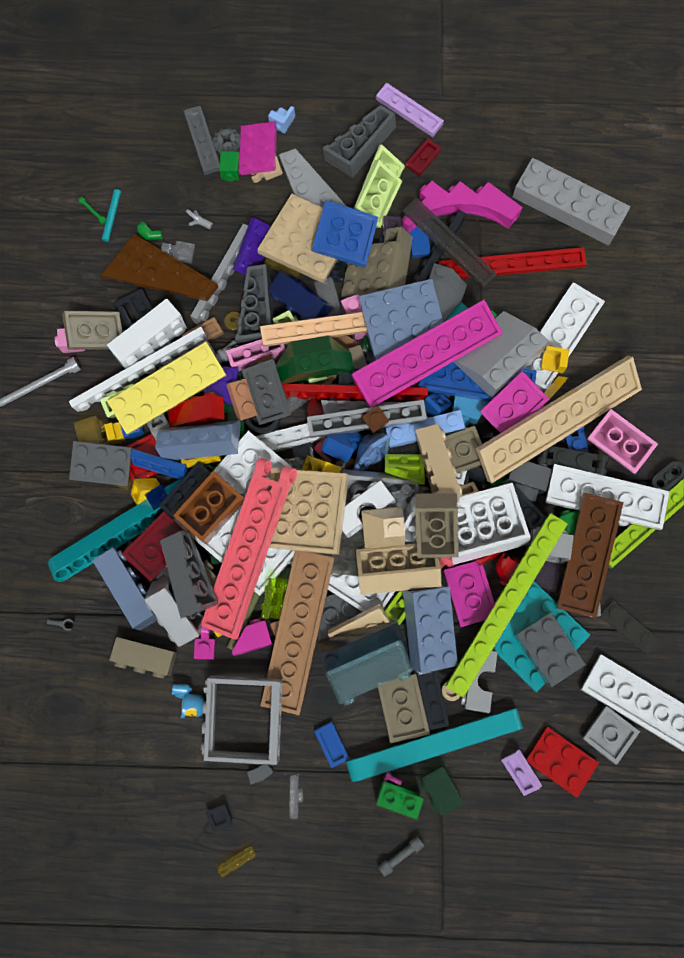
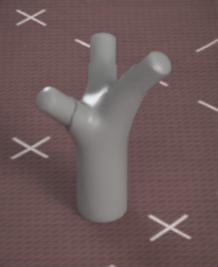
[186,209,213,229]

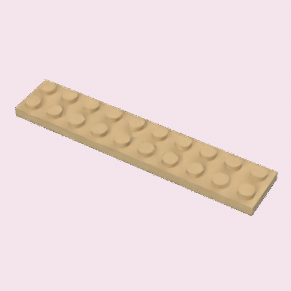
[476,356,642,483]

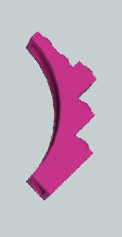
[402,181,523,233]

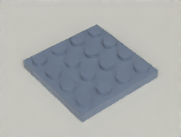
[358,279,443,361]

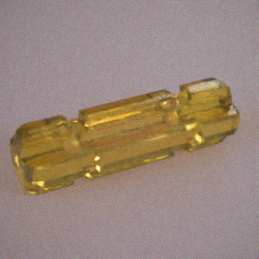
[217,847,256,877]

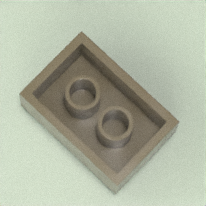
[415,493,459,558]

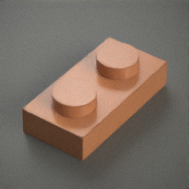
[226,379,257,421]

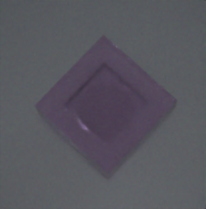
[382,216,401,236]

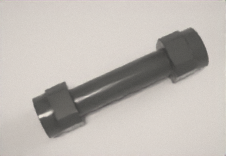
[378,836,424,877]

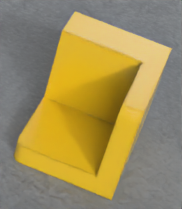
[541,346,569,373]
[131,478,163,505]

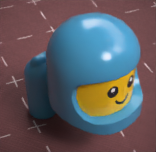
[172,684,205,718]

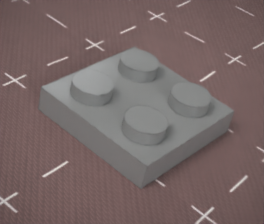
[582,706,640,765]

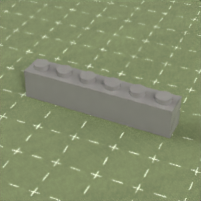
[307,400,427,438]

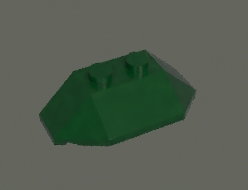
[275,335,354,384]

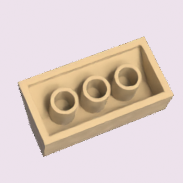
[356,544,441,595]

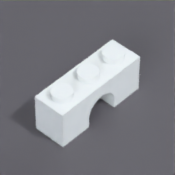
[342,481,397,538]

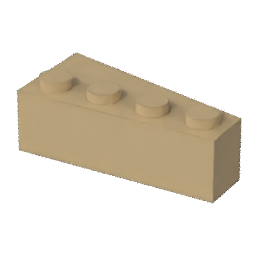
[415,424,462,503]

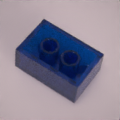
[268,271,334,320]

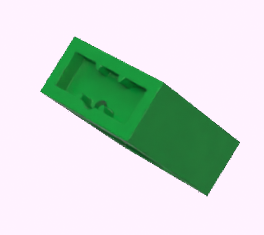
[375,780,424,819]

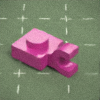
[194,626,216,659]

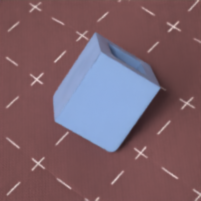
[268,106,295,133]

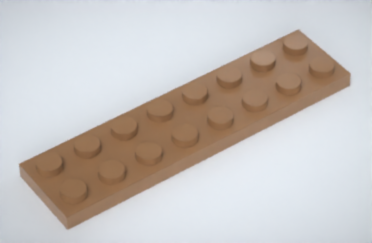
[261,551,335,715]

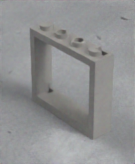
[201,676,283,765]

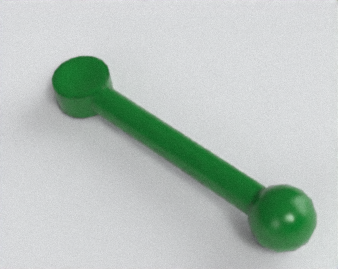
[78,197,106,225]

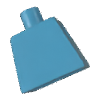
[452,396,489,428]

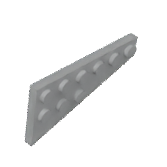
[279,149,347,208]

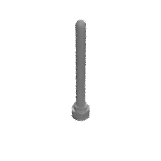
[0,357,81,407]

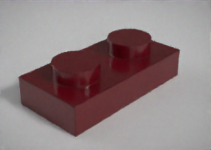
[405,138,442,177]

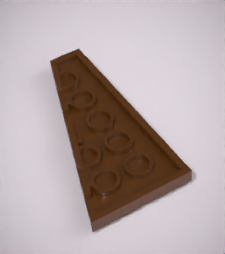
[101,234,218,301]

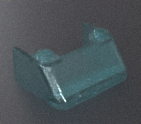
[325,640,413,706]

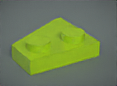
[385,454,425,485]

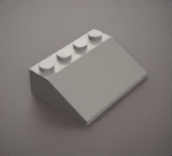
[453,311,549,398]

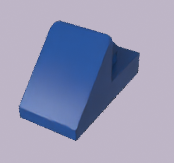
[424,393,453,418]
[321,432,362,462]

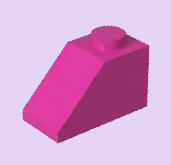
[232,618,273,656]

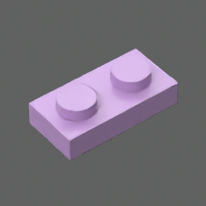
[501,750,542,796]

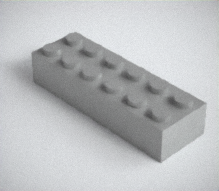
[513,158,631,246]

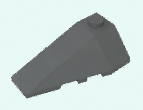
[429,263,467,322]

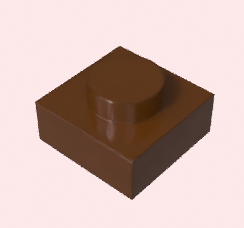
[362,406,390,433]

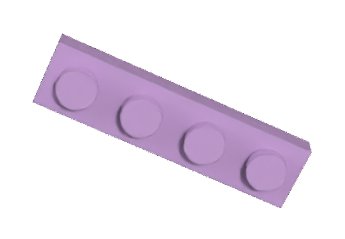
[376,83,444,137]

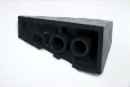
[319,621,403,674]

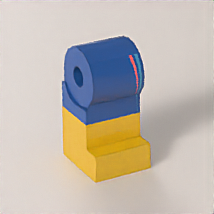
[104,422,144,445]

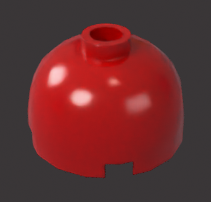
[496,552,520,586]

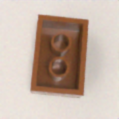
[173,471,245,544]

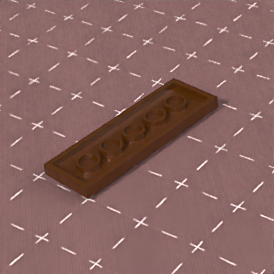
[556,493,624,618]

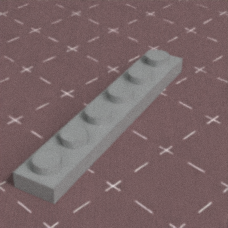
[191,224,248,325]

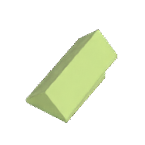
[354,145,404,228]

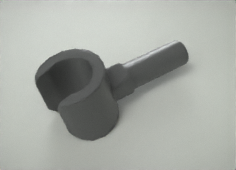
[47,619,74,631]

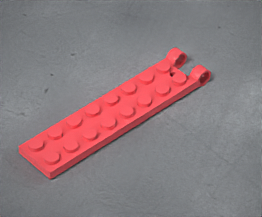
[200,458,297,640]

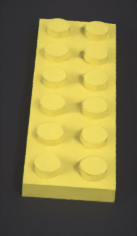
[107,342,227,434]

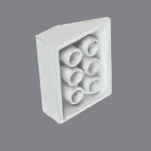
[451,483,530,565]

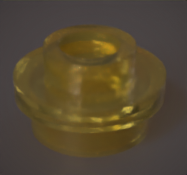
[224,312,240,330]

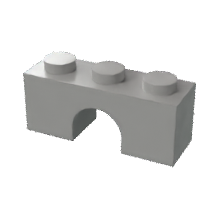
[461,651,498,713]

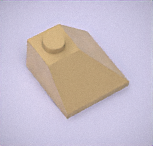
[362,507,405,549]

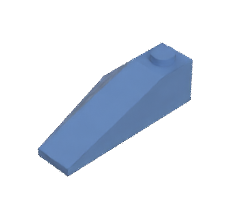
[353,433,390,471]

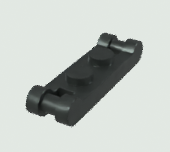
[536,446,610,476]

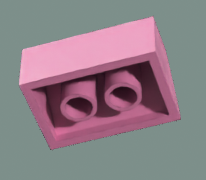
[588,409,658,474]

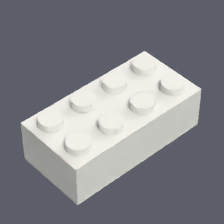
[107,299,187,369]

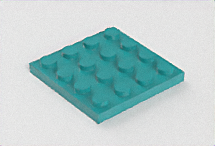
[492,581,590,692]

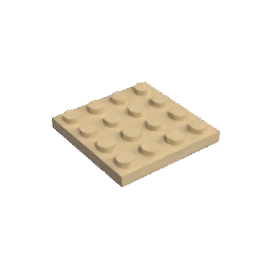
[258,194,337,284]
[269,468,349,555]

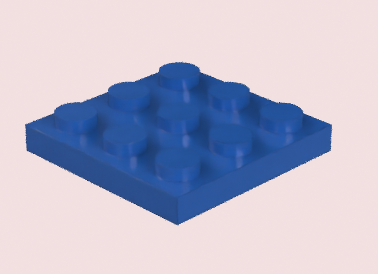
[311,200,379,268]

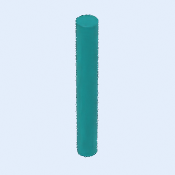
[102,189,121,242]

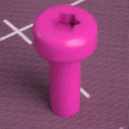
[383,771,402,786]

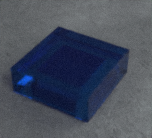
[145,484,168,510]

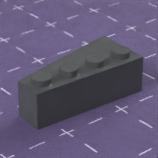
[322,105,396,178]
[235,264,274,346]
[160,530,219,619]

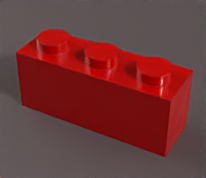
[169,392,224,427]

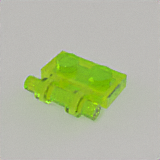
[261,578,289,619]

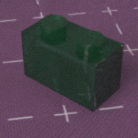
[420,765,464,816]

